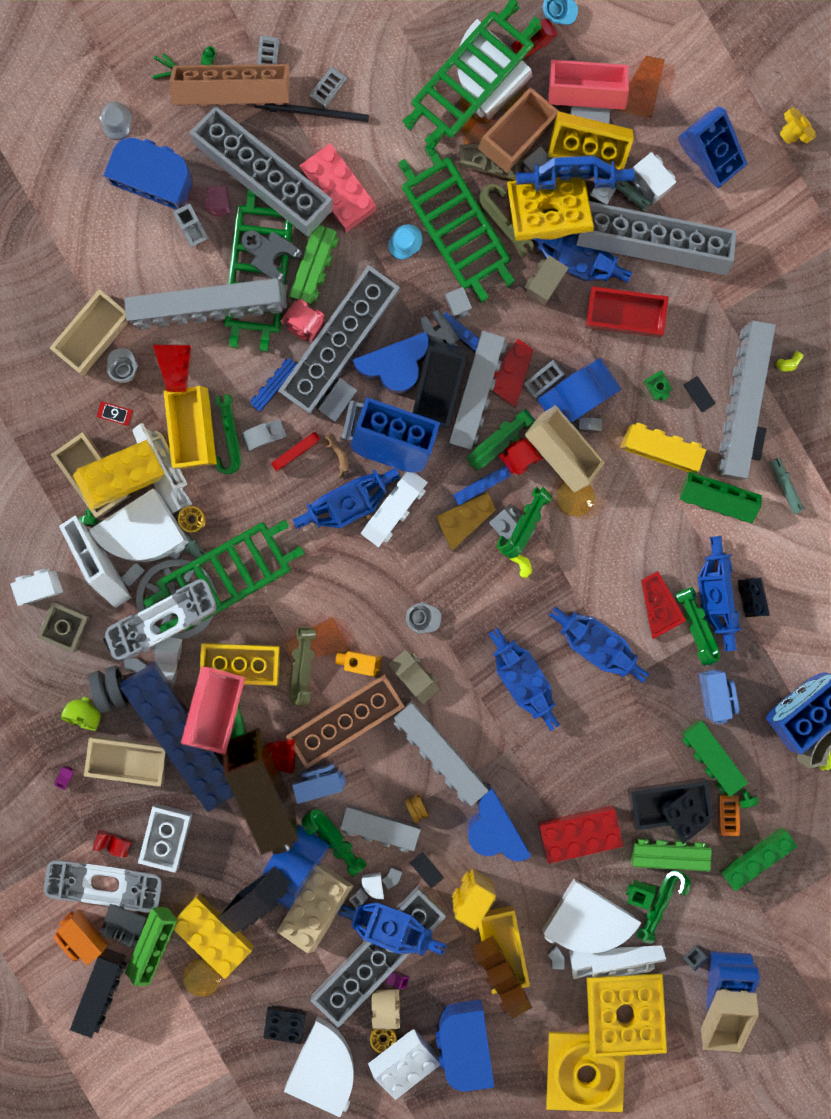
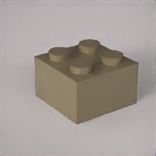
[524,255,568,306]
[37,601,92,653]

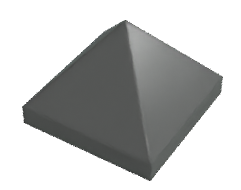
[683,945,709,971]

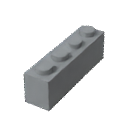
[340,804,421,853]

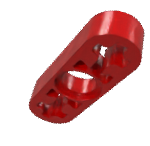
[271,431,321,472]

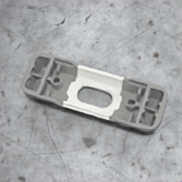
[105,579,216,661]
[44,860,162,913]

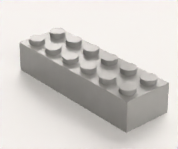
[394,700,488,806]

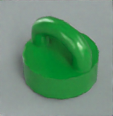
[79,508,98,526]
[739,789,759,809]

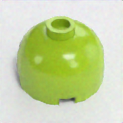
[61,697,101,731]

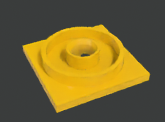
[507,177,594,241]
[587,973,667,1058]
[546,1031,625,1112]

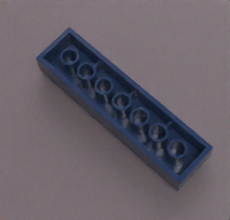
[121,662,234,812]

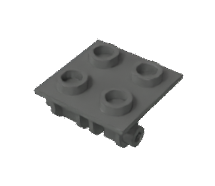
[99,904,146,948]

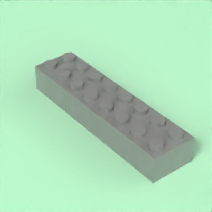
[189,106,333,237]
[576,201,737,275]
[278,265,400,415]
[124,278,288,330]
[715,321,776,480]
[310,885,446,1028]

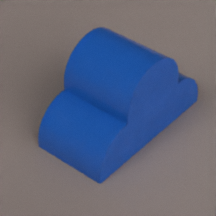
[678,106,748,189]
[353,332,429,395]
[537,358,622,423]
[467,784,531,861]
[263,824,331,910]
[707,951,760,1013]

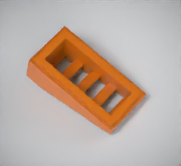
[718,795,740,836]

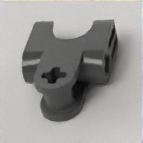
[242,231,302,283]

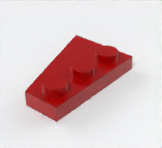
[491,339,534,408]
[153,345,192,392]
[641,570,686,639]

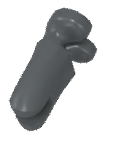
[421,310,469,354]

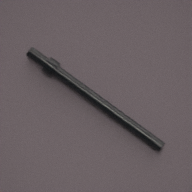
[254,103,369,122]

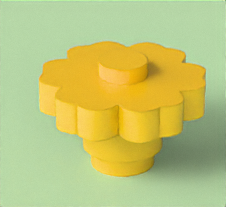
[780,107,816,144]

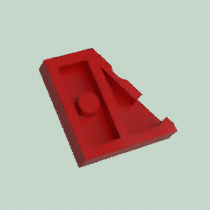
[267,739,295,774]

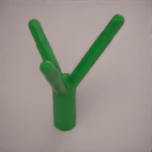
[152,54,176,79]

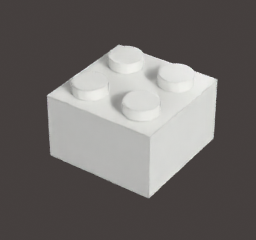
[632,152,676,205]
[11,569,63,606]

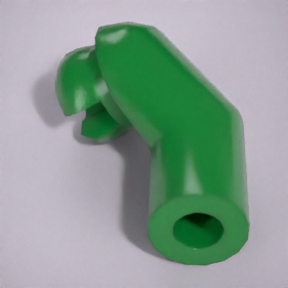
[201,46,216,65]

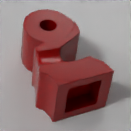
[92,830,132,857]

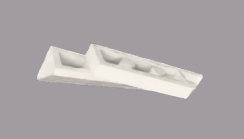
[133,423,192,515]
[569,946,666,979]

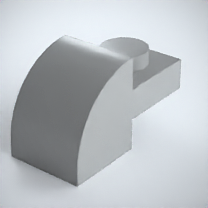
[242,419,287,452]

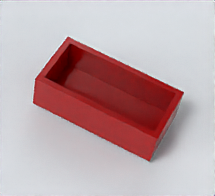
[585,286,669,338]
[538,805,623,864]

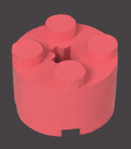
[280,299,325,343]

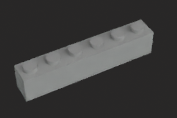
[449,331,507,449]

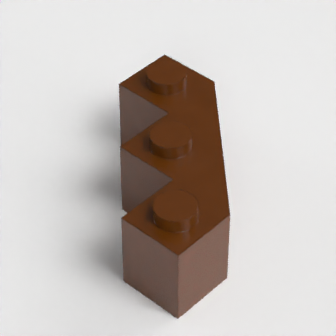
[473,935,533,1019]

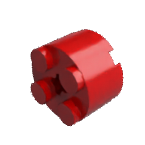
[499,437,543,476]

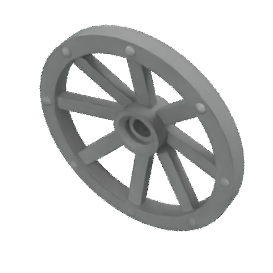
[136,559,217,639]

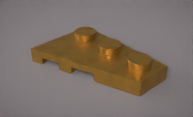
[436,493,496,551]

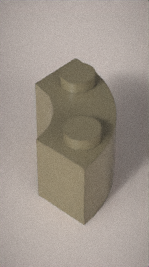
[388,649,441,704]
[797,730,831,769]

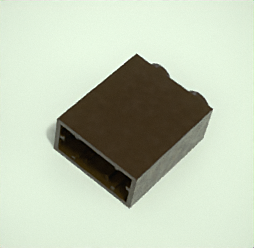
[224,727,298,855]

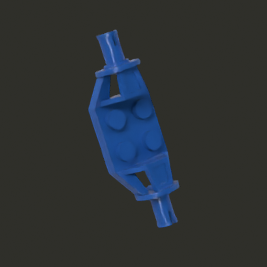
[516,156,634,192]
[533,234,632,283]
[293,468,401,530]
[698,536,742,651]
[548,606,649,683]
[488,627,560,731]
[338,903,446,956]

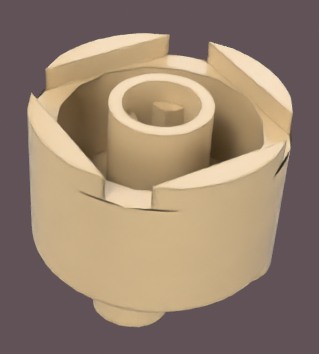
[372,989,400,1030]

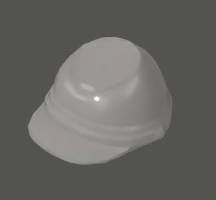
[100,102,132,139]
[106,348,139,383]
[406,602,441,634]

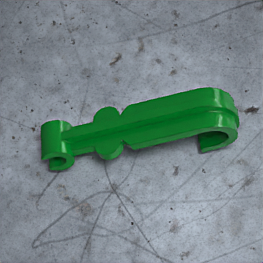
[215,394,241,474]
[466,408,535,471]
[497,487,552,559]
[676,587,720,666]
[301,809,367,877]
[636,870,691,944]

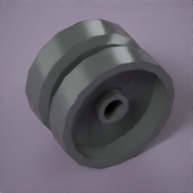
[89,665,129,714]

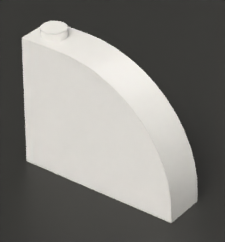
[457,19,533,120]
[89,489,189,562]
[59,516,132,608]
[542,878,641,953]
[284,1016,354,1117]

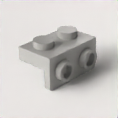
[489,504,535,541]

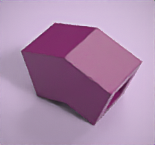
[54,765,75,790]
[386,971,409,989]

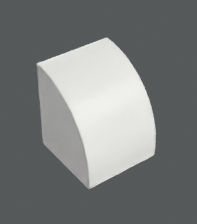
[362,872,384,899]

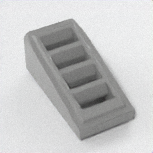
[257,36,280,65]
[309,67,347,109]
[524,359,566,398]

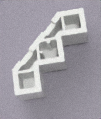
[360,472,428,547]
[152,637,182,687]

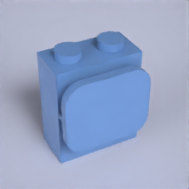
[699,669,739,724]
[292,761,346,804]

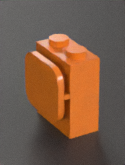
[54,910,109,966]

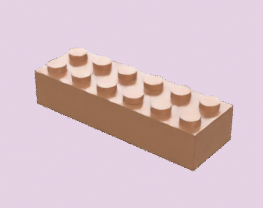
[169,64,290,106]
[286,673,405,769]

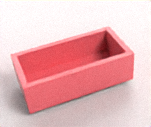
[548,60,629,110]
[299,143,377,233]
[181,667,245,754]

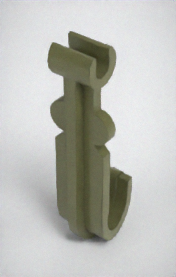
[479,184,534,258]
[289,627,316,706]

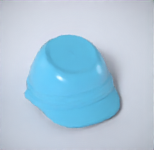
[543,0,578,25]
[388,224,423,260]

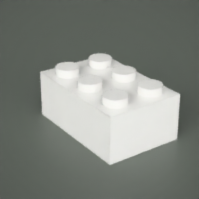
[138,803,193,873]
[368,1029,440,1100]

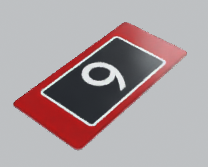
[96,401,133,426]

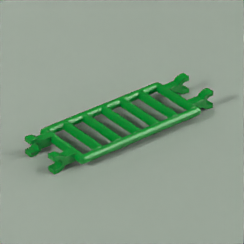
[402,0,542,150]
[398,145,515,303]
[223,189,293,352]
[143,519,305,633]

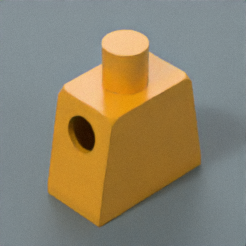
[335,651,383,676]

